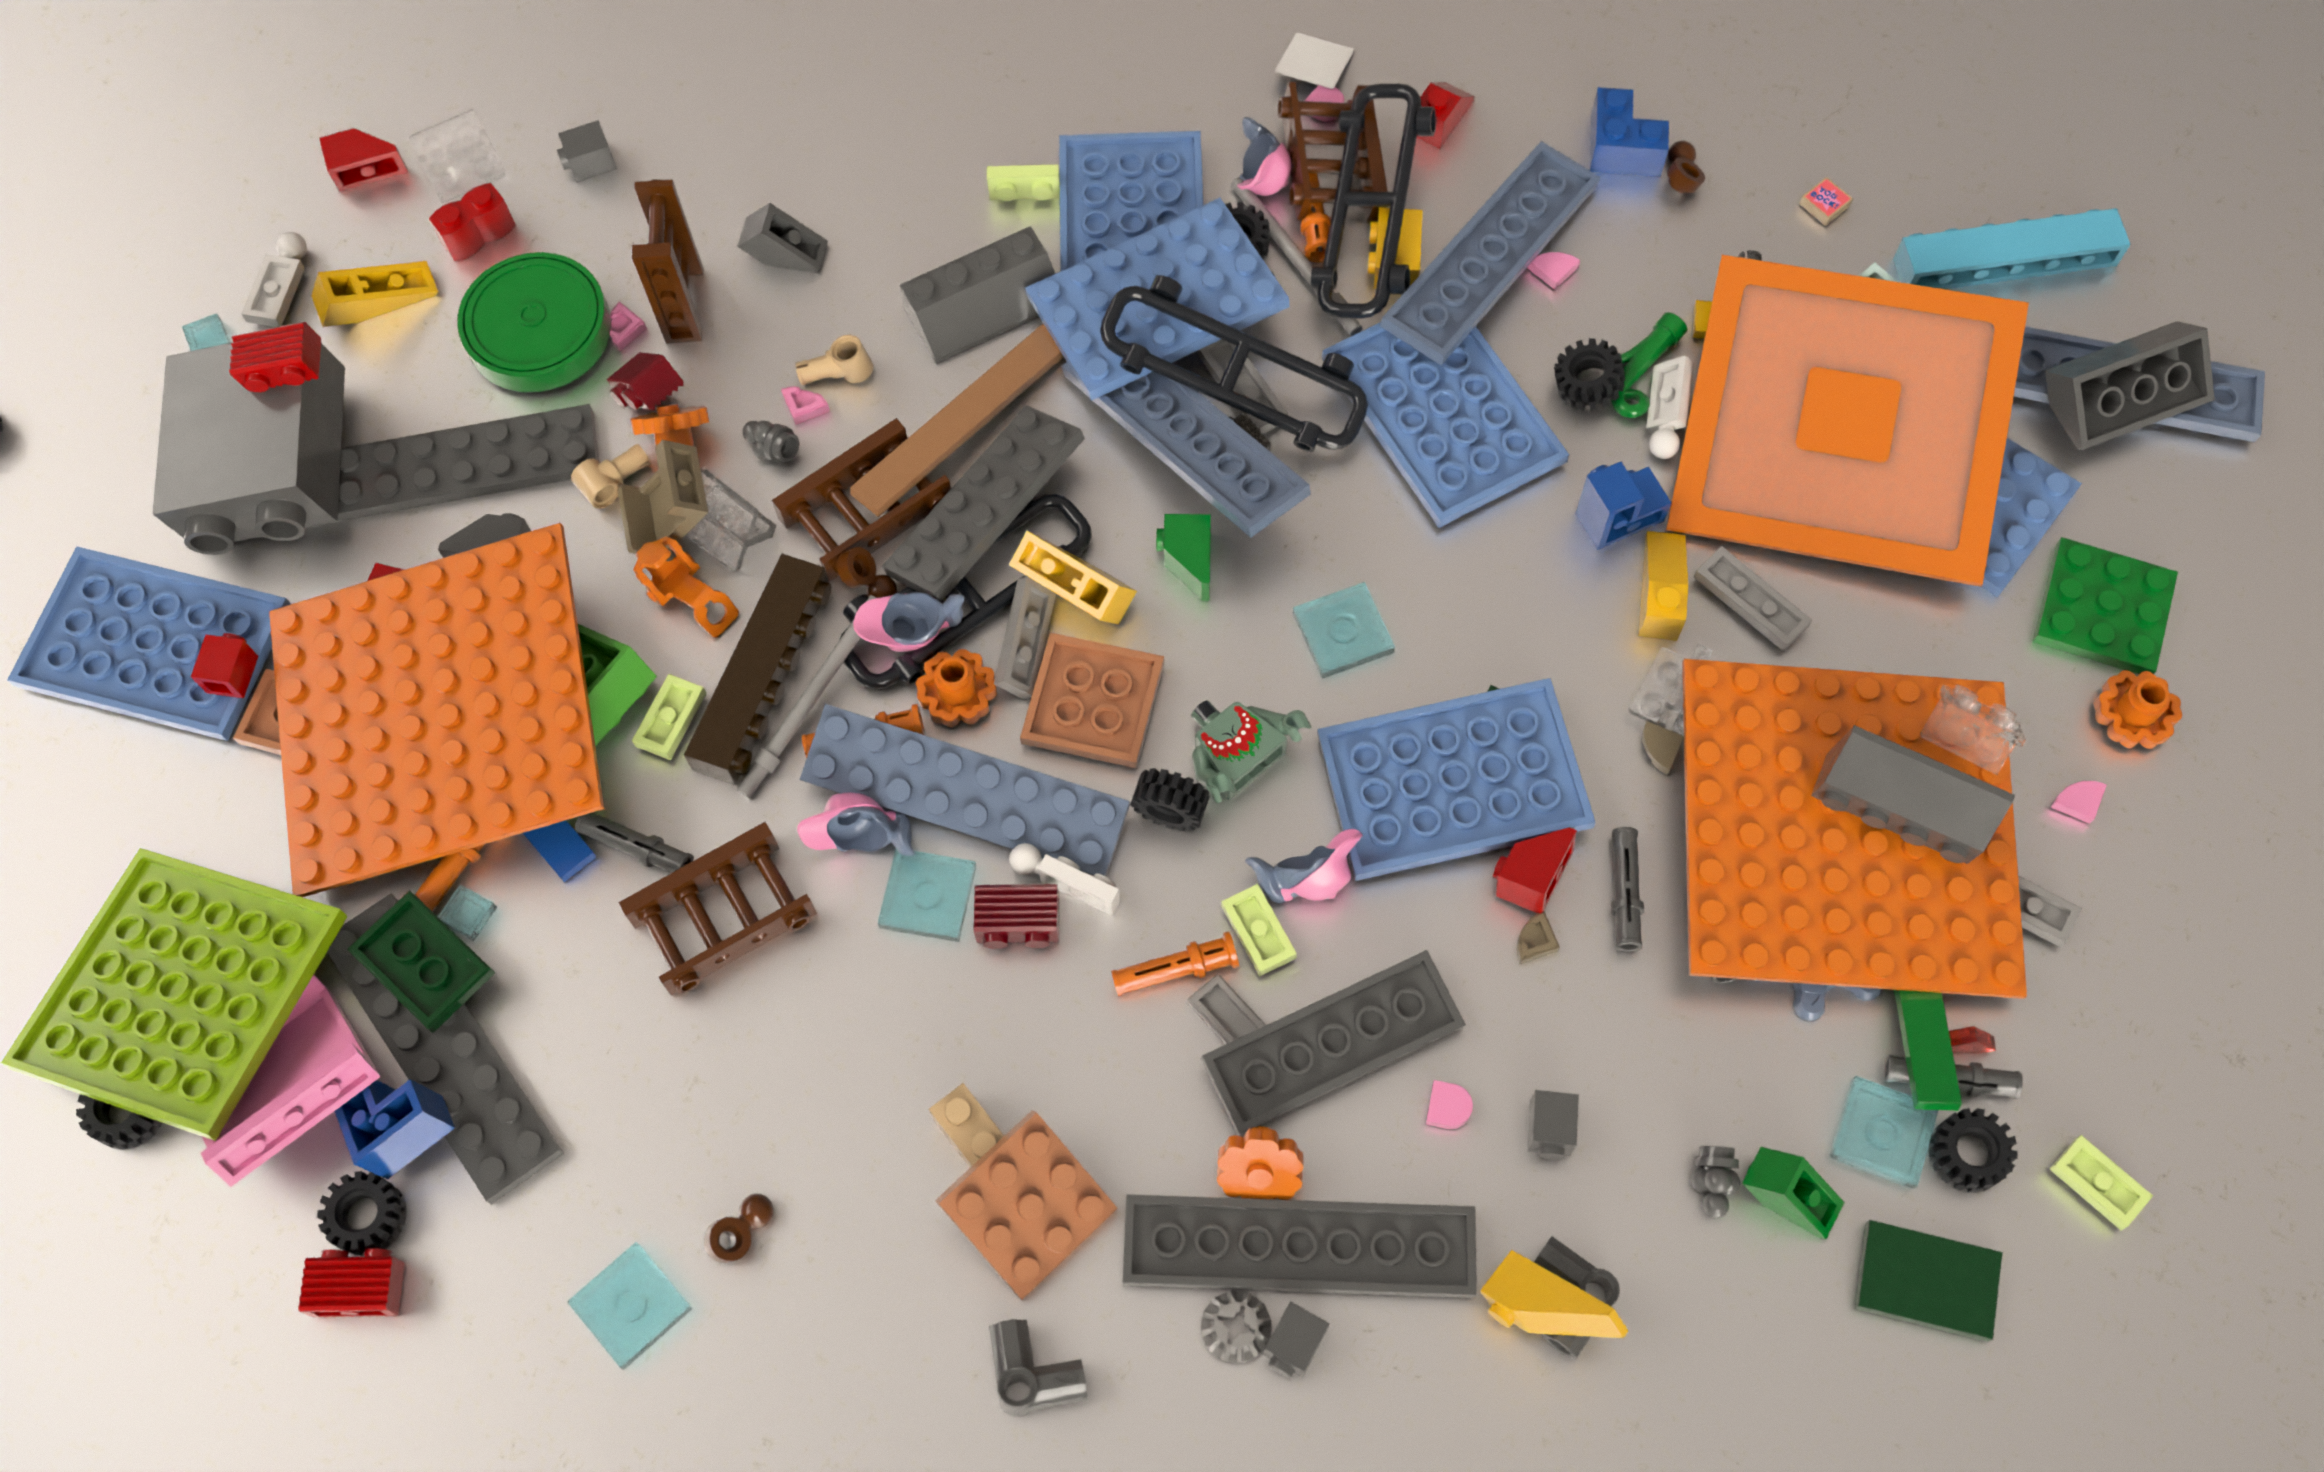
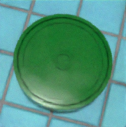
[457,252,611,392]

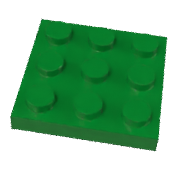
[2033,537,2178,674]

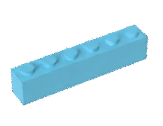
[1893,208,2131,289]

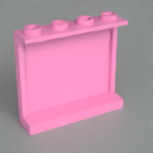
[201,974,381,1187]

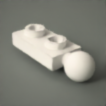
[241,232,307,327]
[1646,355,1694,459]
[1009,843,1120,916]

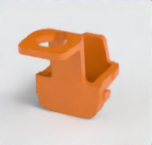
[633,536,739,638]

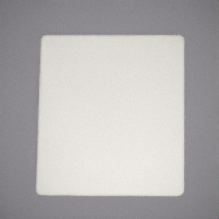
[1275,33,1354,89]

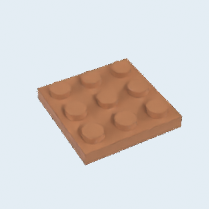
[1020,633,1164,768]
[935,1110,1118,1300]

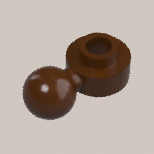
[1667,141,1705,194]
[837,547,897,598]
[704,1194,774,1263]

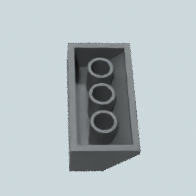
[899,226,1055,364]
[2045,321,2215,450]
[1811,725,2015,864]

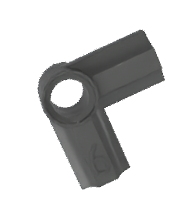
[1534,1236,1620,1360]
[989,1319,1088,1416]

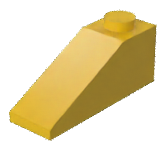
[311,261,438,327]
[1638,530,1688,641]
[1009,531,1137,625]
[1480,1250,1628,1338]

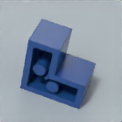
[1589,87,1669,177]
[1575,461,1671,550]
[334,1079,455,1180]

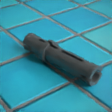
[575,812,694,873]
[1611,827,1644,952]
[1884,1055,2023,1099]

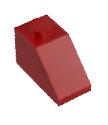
[1417,82,1475,149]
[319,128,408,192]
[1493,827,1577,914]

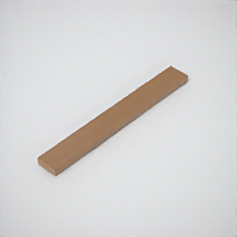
[850,324,1064,517]

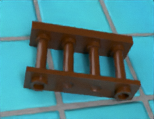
[1277,82,1388,223]
[632,179,704,344]
[772,418,951,582]
[618,822,817,996]

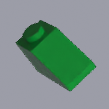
[1156,514,1211,601]
[1742,1147,1845,1240]

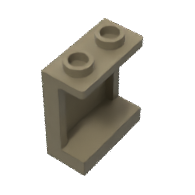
[618,440,708,554]

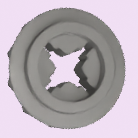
[1201,1290,1272,1363]

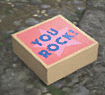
[1799,177,1853,226]

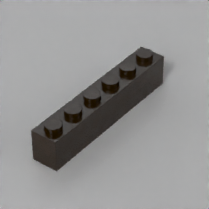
[684,553,832,785]

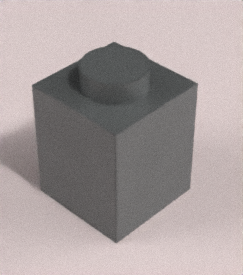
[557,120,617,182]
[1527,1090,1579,1160]
[1264,1301,1330,1378]

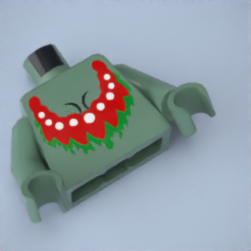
[1191,700,1312,803]

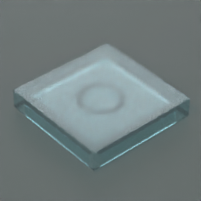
[1293,582,1395,679]
[877,848,976,942]
[1829,1076,1938,1189]
[567,1242,693,1370]

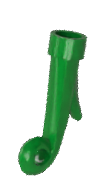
[1611,312,1687,418]

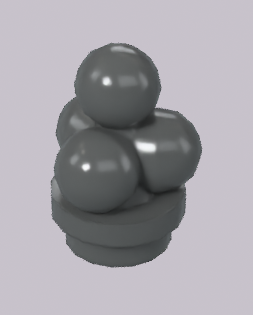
[742,420,799,463]
[1690,1146,1741,1218]

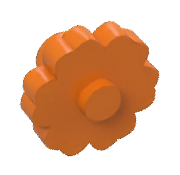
[630,403,709,446]
[916,649,997,728]
[2094,670,2183,749]
[1217,1126,1304,1200]

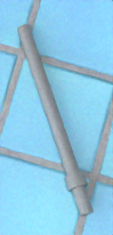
[1231,177,1363,336]
[737,595,876,798]

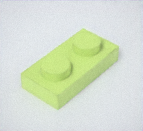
[987,164,1060,201]
[632,674,707,760]
[1221,884,1297,977]
[2050,1135,2153,1230]

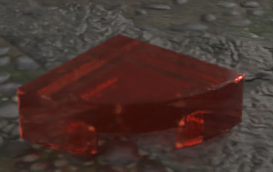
[1949,1026,1996,1053]

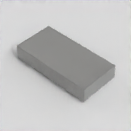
[1187,973,1266,1045]

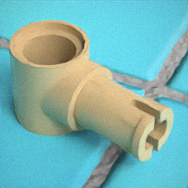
[795,335,874,385]
[571,444,650,509]

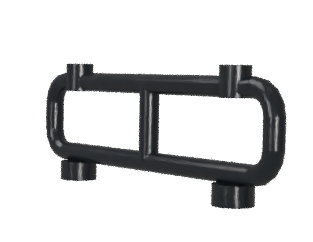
[1311,83,1436,319]
[1100,275,1368,452]
[839,493,1092,689]

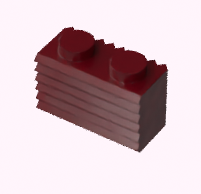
[607,352,684,410]
[973,884,1059,949]

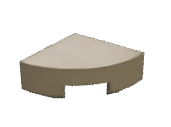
[1642,721,1684,775]
[1517,911,1560,964]

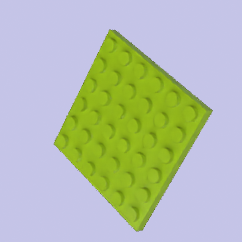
[1,848,348,1141]

